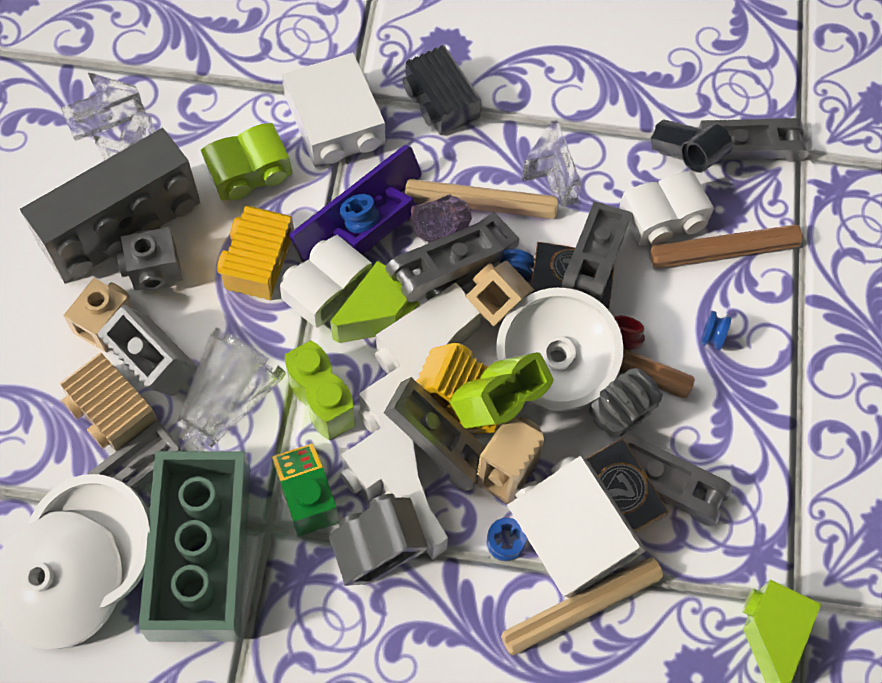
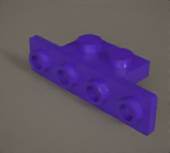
[289,145,422,262]

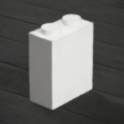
[282,53,385,167]
[507,456,646,598]

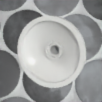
[496,288,623,411]
[28,474,150,608]
[0,511,122,649]

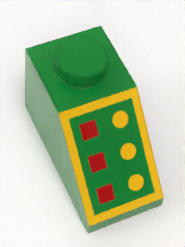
[272,443,339,537]

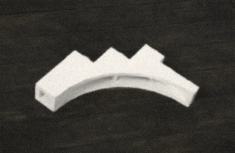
[340,283,481,559]

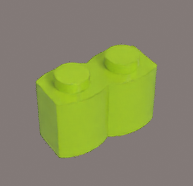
[200,123,293,201]
[284,340,355,440]
[450,352,554,429]

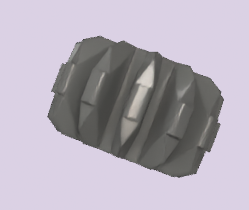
[589,368,663,437]

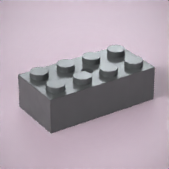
[19,127,201,283]

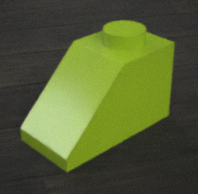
[330,261,420,343]
[742,579,821,683]

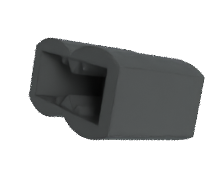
[329,493,428,586]

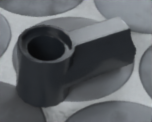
[650,119,733,173]

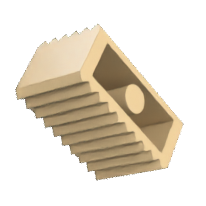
[59,352,158,451]
[476,417,544,504]

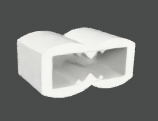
[619,171,714,246]
[280,235,372,328]

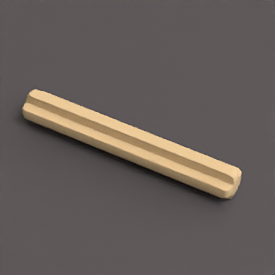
[405,179,558,219]
[501,557,664,655]

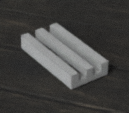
[88,420,184,493]

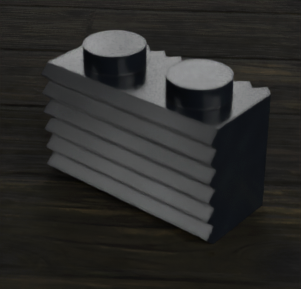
[402,45,482,135]

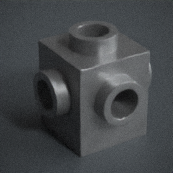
[117,227,183,291]

